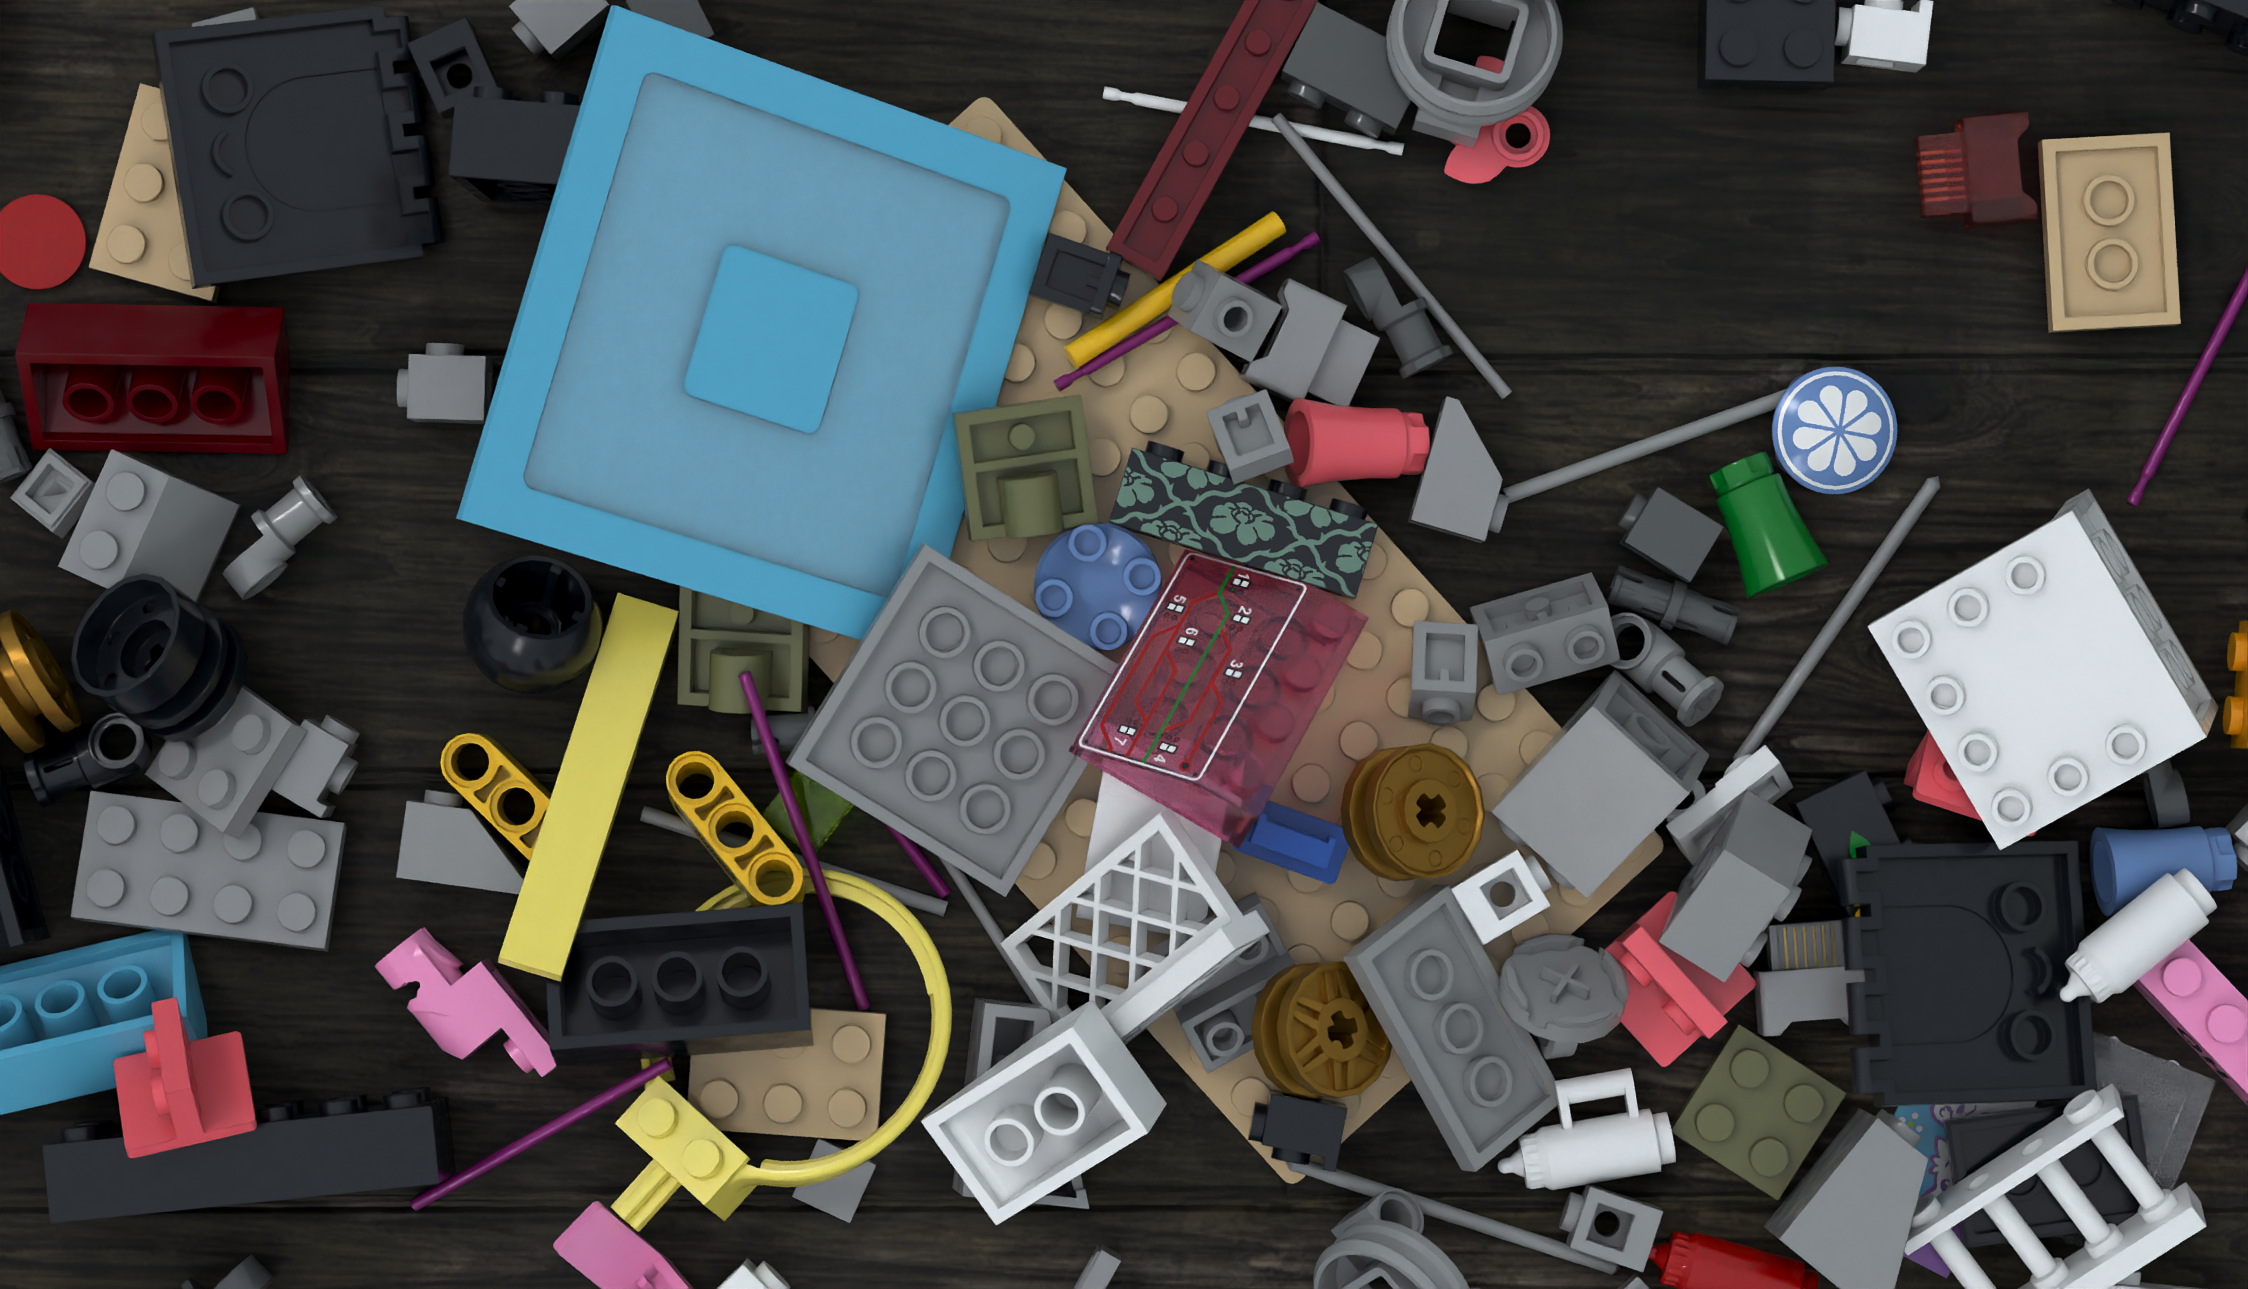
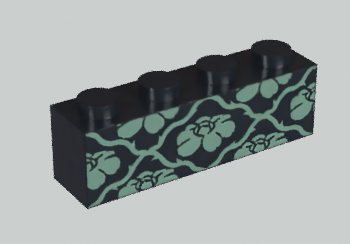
[1109,441,1379,600]

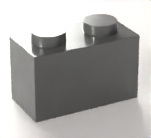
[1280,2,1411,138]

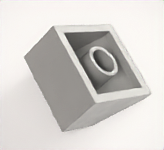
[58,449,242,604]

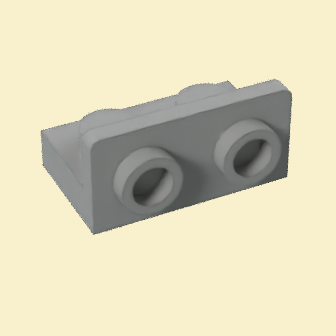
[1469,572,1620,695]

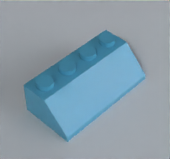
[0,930,208,1115]

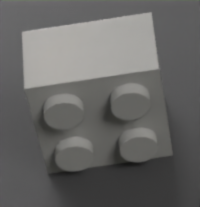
[1658,790,1813,983]

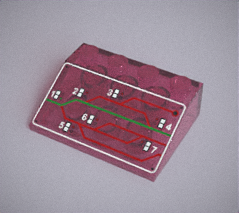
[1069,549,1369,848]

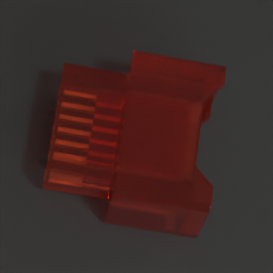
[1914,111,2037,229]

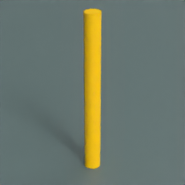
[1063,211,1286,369]

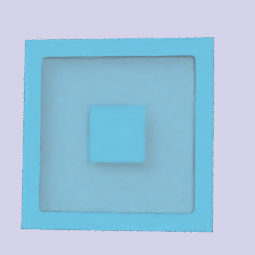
[456,5,1067,640]

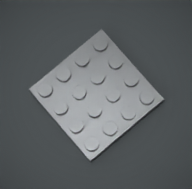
[785,543,1141,897]

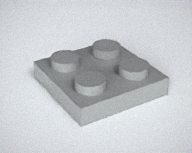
[145,685,307,840]

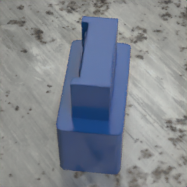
[1231,795,1349,884]

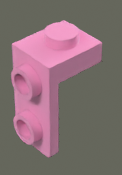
[553,1201,694,1289]

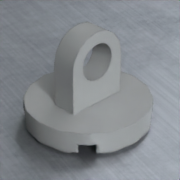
[1498,934,1629,1060]

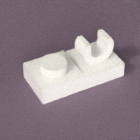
[1666,745,1793,865]

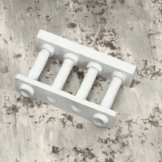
[1904,1083,2207,1289]

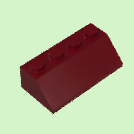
[15,303,290,454]

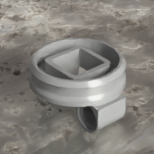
[1386,0,1563,148]
[1313,1188,1480,1289]

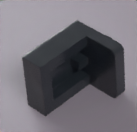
[1029,233,1131,320]

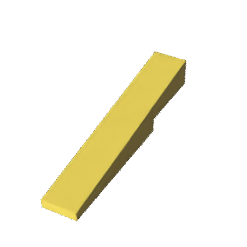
[498,593,679,982]

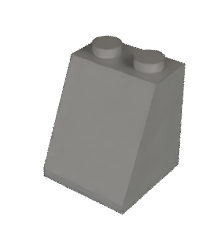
[1492,670,1709,898]
[1763,1108,1928,1289]

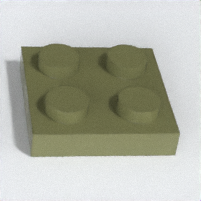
[1671,1023,1847,1201]

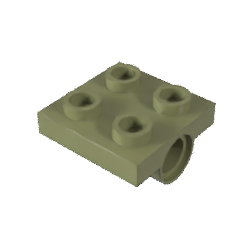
[952,394,1098,542]
[677,586,810,714]

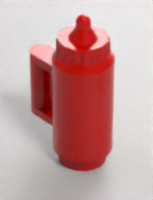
[1648,1231,1819,1289]

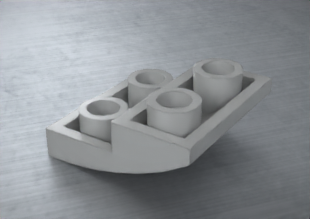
[1146,892,1295,1073]

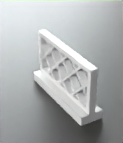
[1000,808,1270,1045]

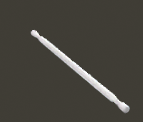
[1102,86,1404,156]

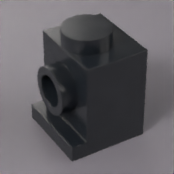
[407,17,501,119]
[1248,1089,1348,1172]

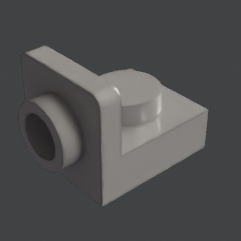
[1206,389,1294,484]
[1408,621,1478,726]

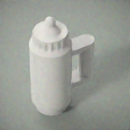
[2060,868,2217,1003]
[1498,1068,1676,1190]

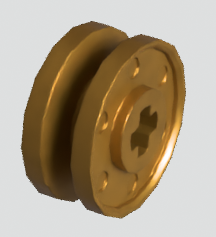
[0,609,81,753]
[1340,743,1485,882]
[1251,961,1392,1098]

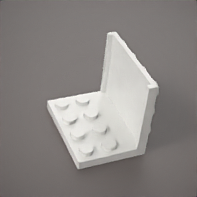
[1867,488,2219,850]

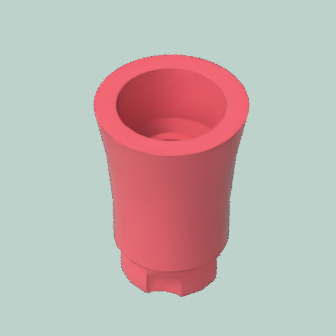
[1284,398,1430,488]

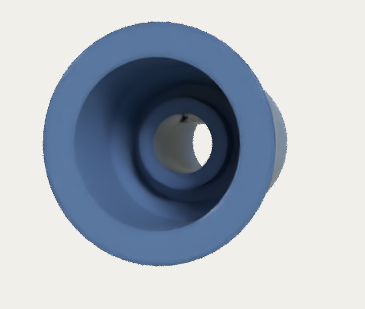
[2089,826,2237,917]

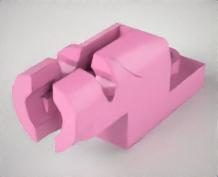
[374,927,557,1077]

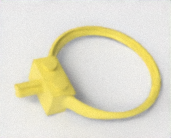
[610,868,952,1232]

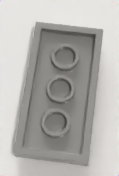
[70,791,347,952]
[1343,885,1558,1172]

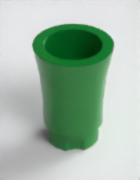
[1709,451,1830,599]

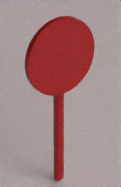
[0,194,87,290]

